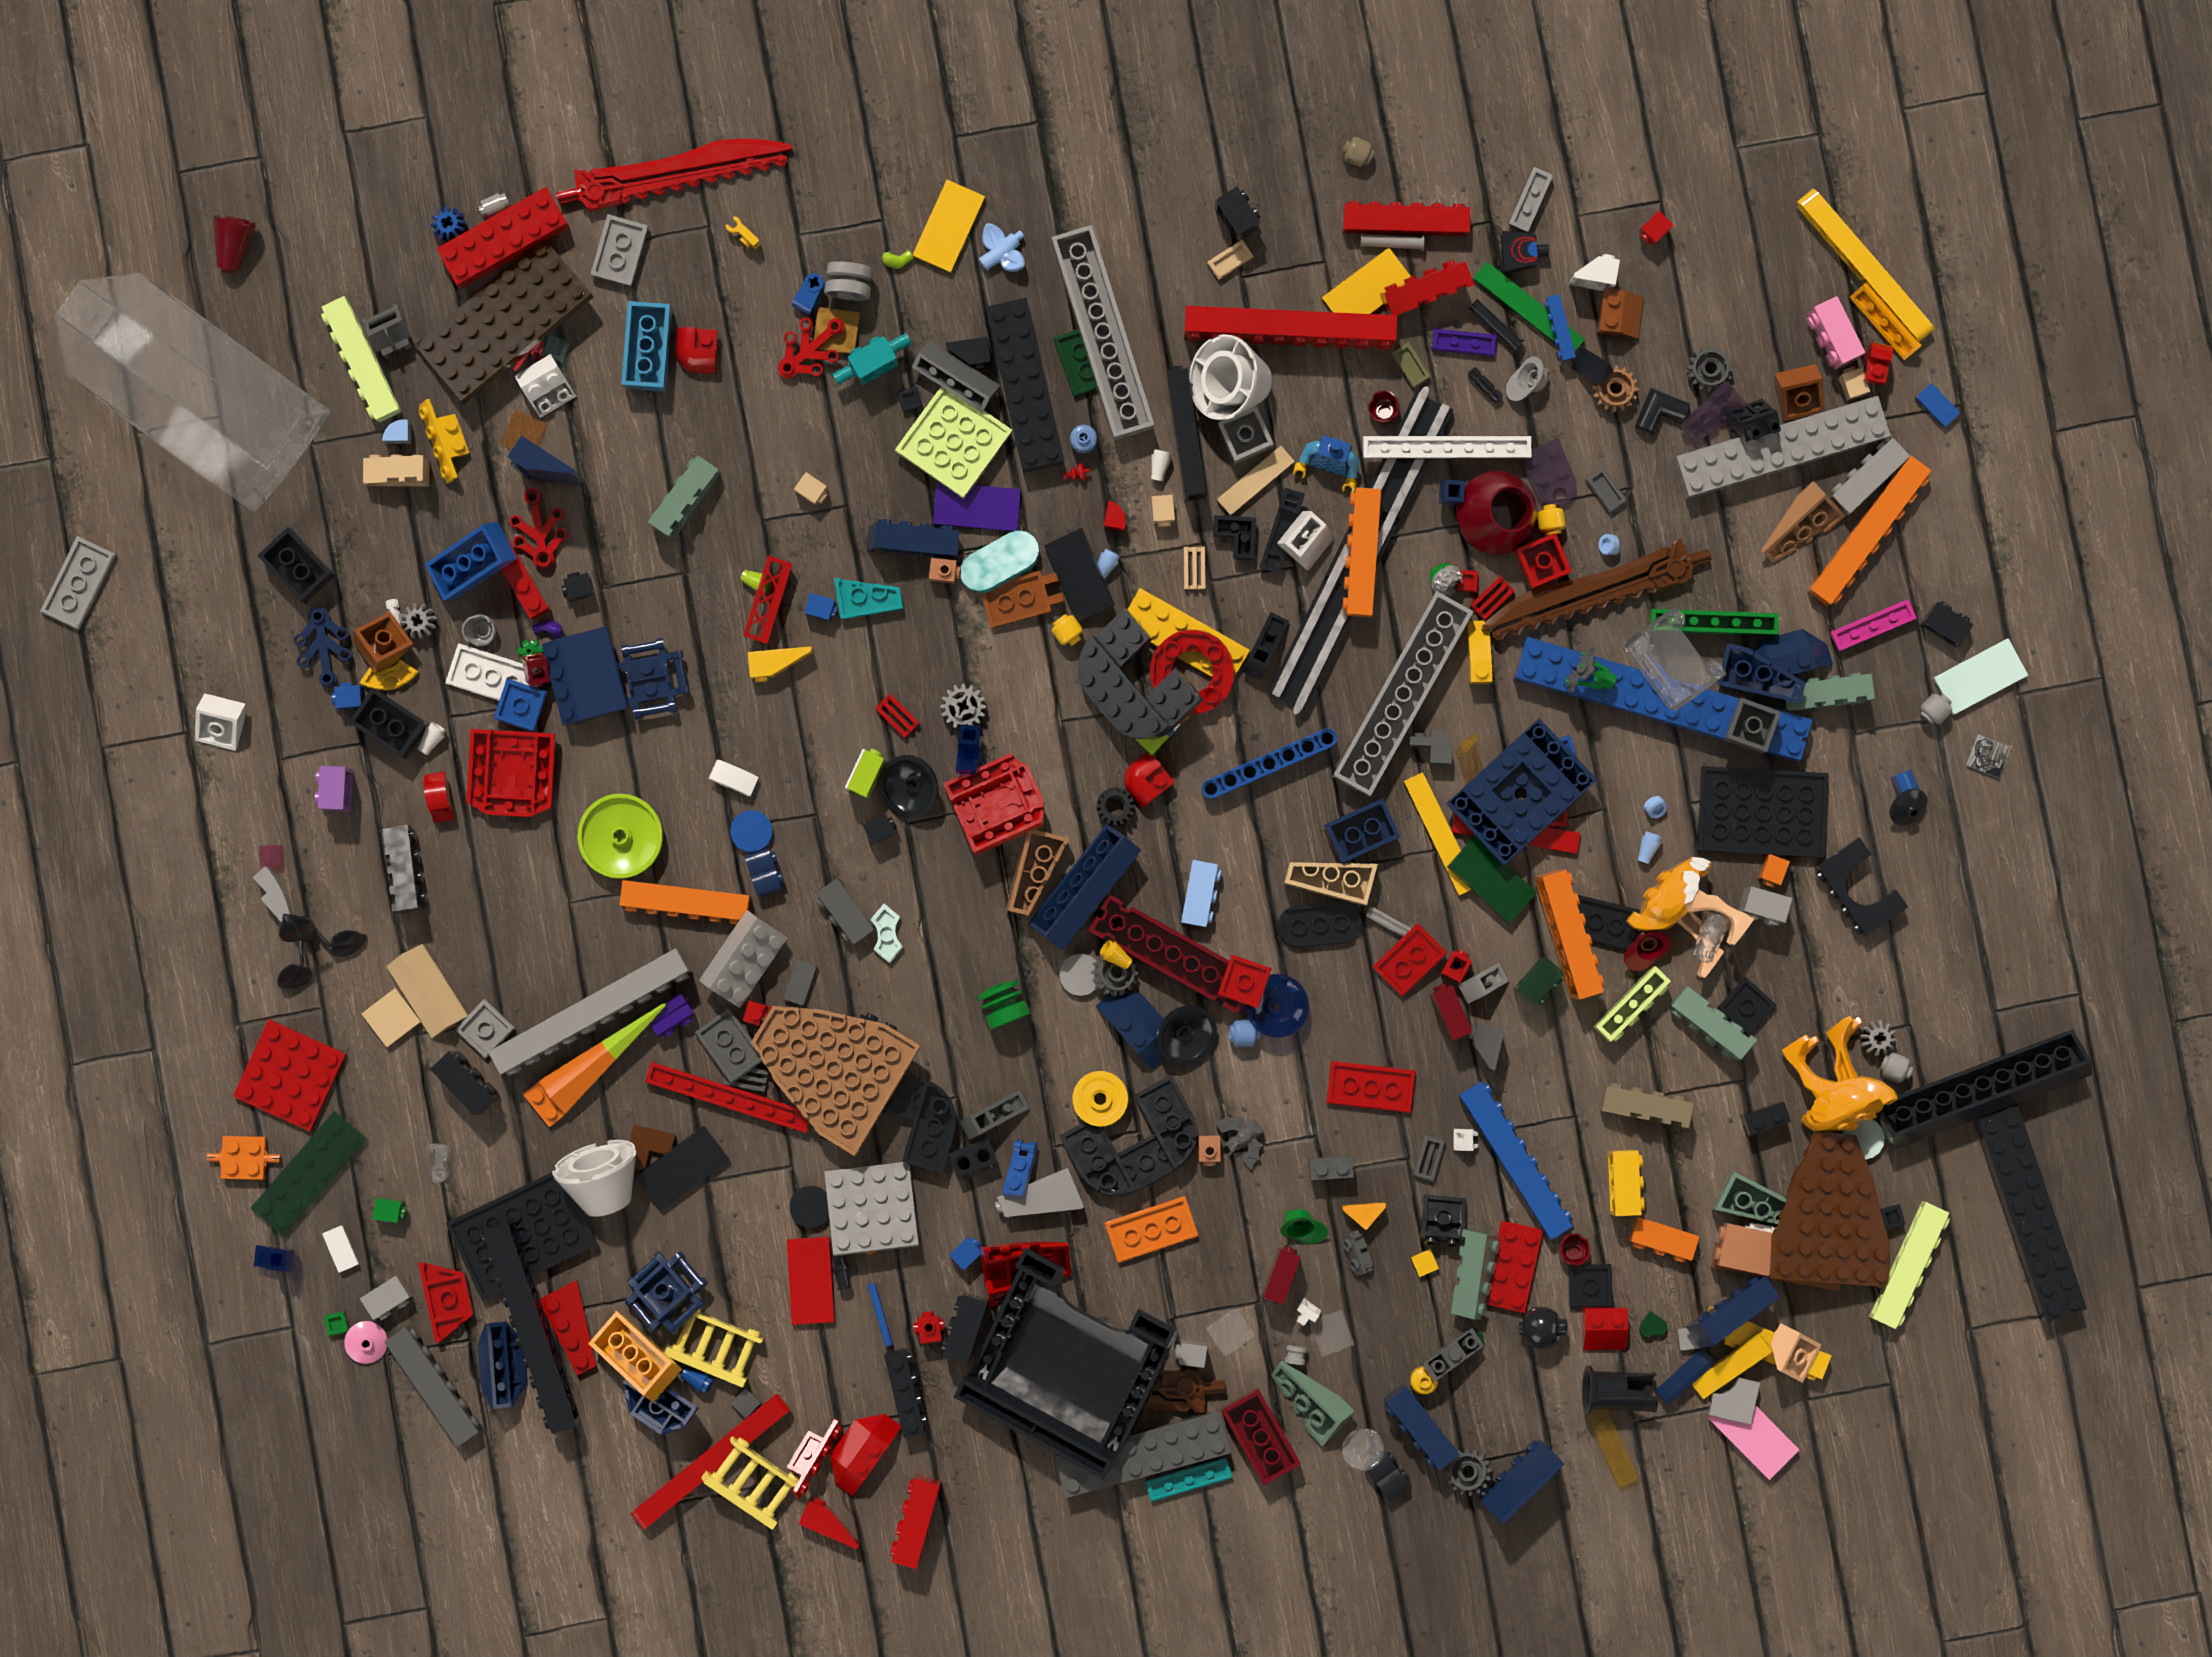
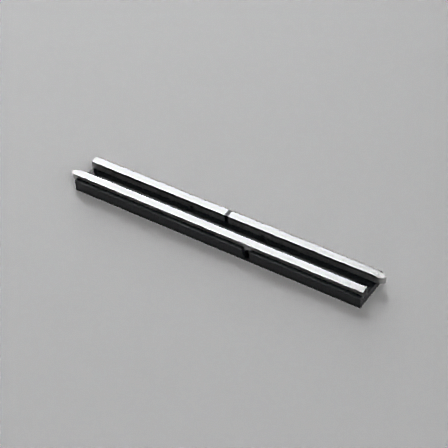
[1268,386,1454,715]

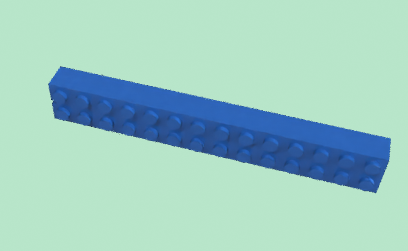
[1513,637,1812,762]

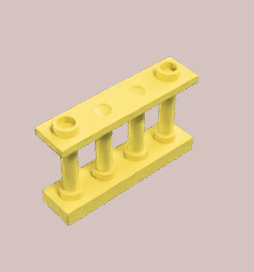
[665,1304,764,1387]
[701,1436,800,1530]

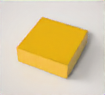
[1411,1249,1439,1277]

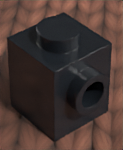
[561,572,595,602]
[863,814,897,845]

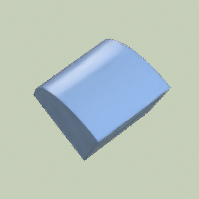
[382,420,411,444]

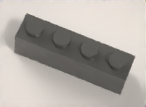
[912,340,1000,412]

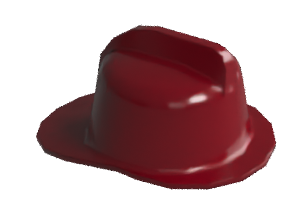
[1624,930,1670,971]

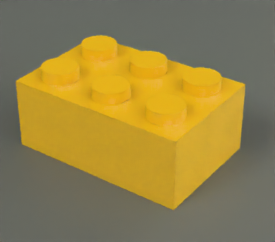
[1608,1150,1645,1216]

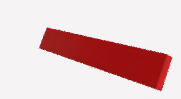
[1452,814,1580,854]

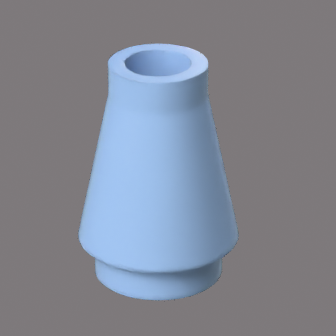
[1098,549,1120,580]
[1637,831,1662,864]

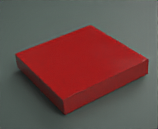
[1217,954,1272,1009]

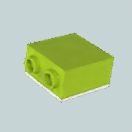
[845,748,886,800]

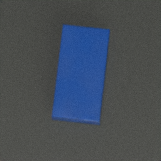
[1915,383,1961,428]

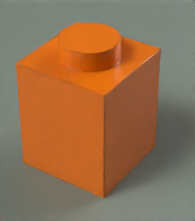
[1758,854,1790,888]

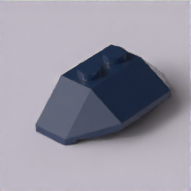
[1755,629,1833,675]
[1096,992,1164,1069]
[478,1321,527,1409]
[622,1379,699,1436]

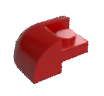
[675,327,718,374]
[1124,751,1174,810]

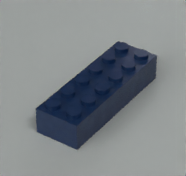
[1028,824,1141,950]

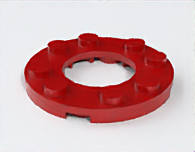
[1150,629,1235,714]

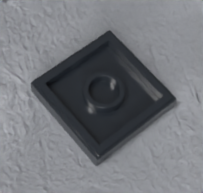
[1717,977,1777,1036]
[1568,1264,1612,1308]

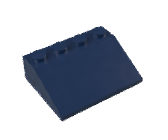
[507,435,586,486]
[542,626,629,726]
[1479,1439,1565,1524]

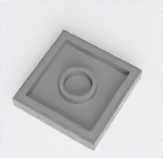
[455,999,515,1059]

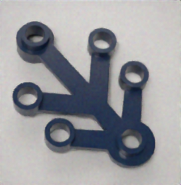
[293,606,352,688]

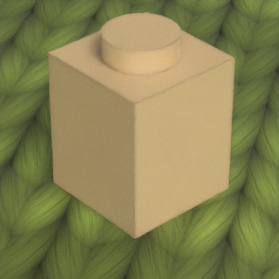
[1839,367,1870,401]
[794,472,828,506]
[1151,495,1175,527]

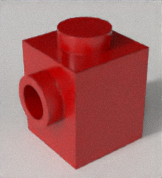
[1639,210,1674,246]

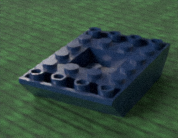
[1446,718,1597,866]

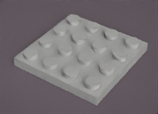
[824,1162,919,1256]

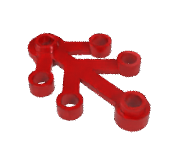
[778,318,845,379]
[509,488,568,570]

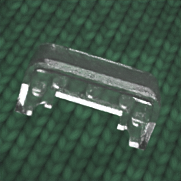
[1625,606,1726,710]

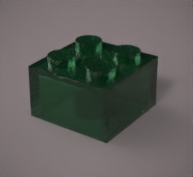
[1513,956,1565,1006]

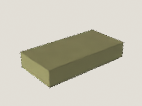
[1391,342,1431,389]

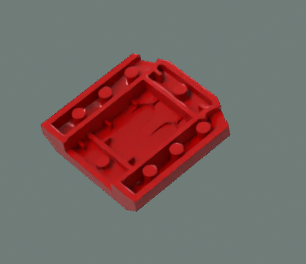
[466,729,556,817]
[943,753,1045,856]

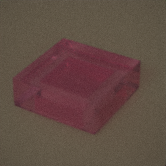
[259,845,283,867]

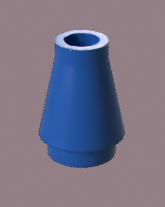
[681,1367,714,1394]

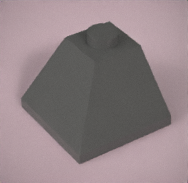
[1469,1023,1505,1070]

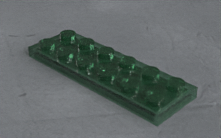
[251,1111,368,1236]

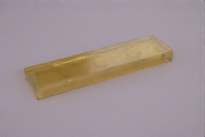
[1585,1410,1639,1488]

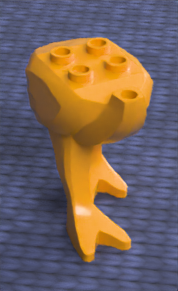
[1782,1016,1898,1132]

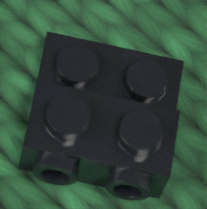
[1420,1194,1466,1247]

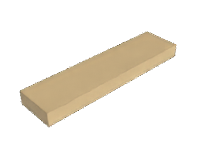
[1217,446,1295,516]

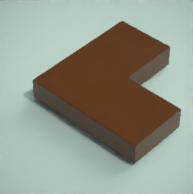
[630,1125,676,1170]

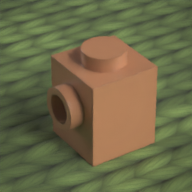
[929,558,960,584]
[1198,1135,1220,1166]

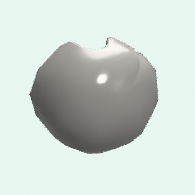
[462,614,497,646]

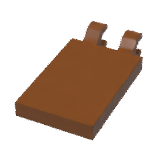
[981,571,1065,629]

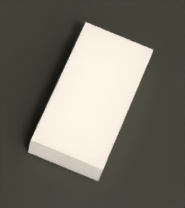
[322,1225,359,1273]

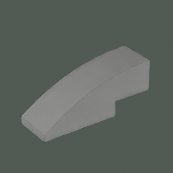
[253,866,294,922]

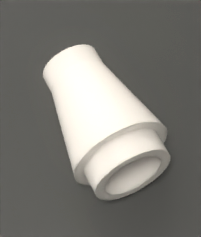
[1151,449,1172,481]
[418,722,446,755]

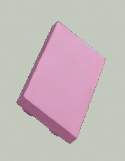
[1708,1405,1799,1480]

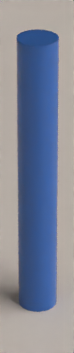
[867,1283,893,1347]

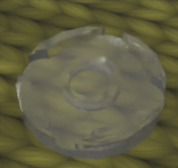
[1342,1428,1385,1471]

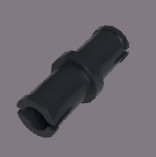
[830,1248,852,1290]

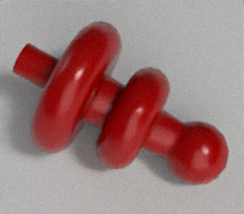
[1062,463,1090,481]

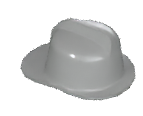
[1506,356,1550,401]

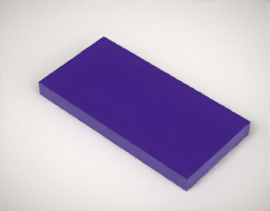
[933,482,1021,531]

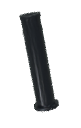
[1468,299,1525,353]

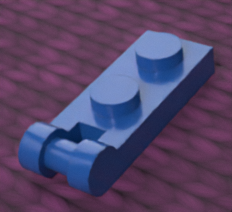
[1002,1140,1038,1199]

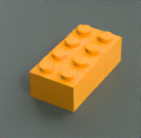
[588,1311,682,1402]

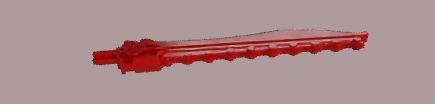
[556,138,792,212]

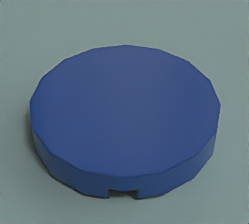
[730,810,773,852]

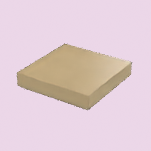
[362,988,421,1047]

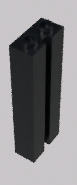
[1166,366,1206,502]

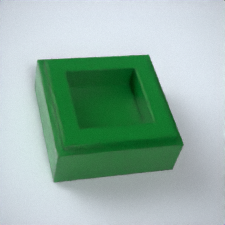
[323,1311,349,1337]

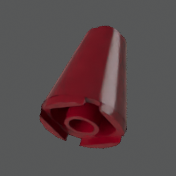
[214,215,256,274]

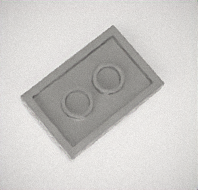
[590,214,649,287]

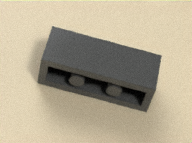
[816,878,875,945]

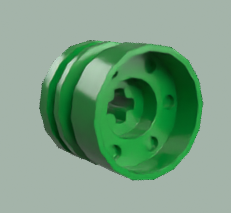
[977,980,1031,1030]

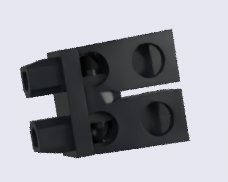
[1725,399,1781,442]

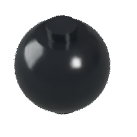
[1519,1306,1568,1349]

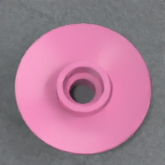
[344,1321,388,1364]

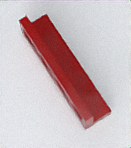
[743,556,793,644]

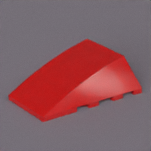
[980,1241,1071,1308]

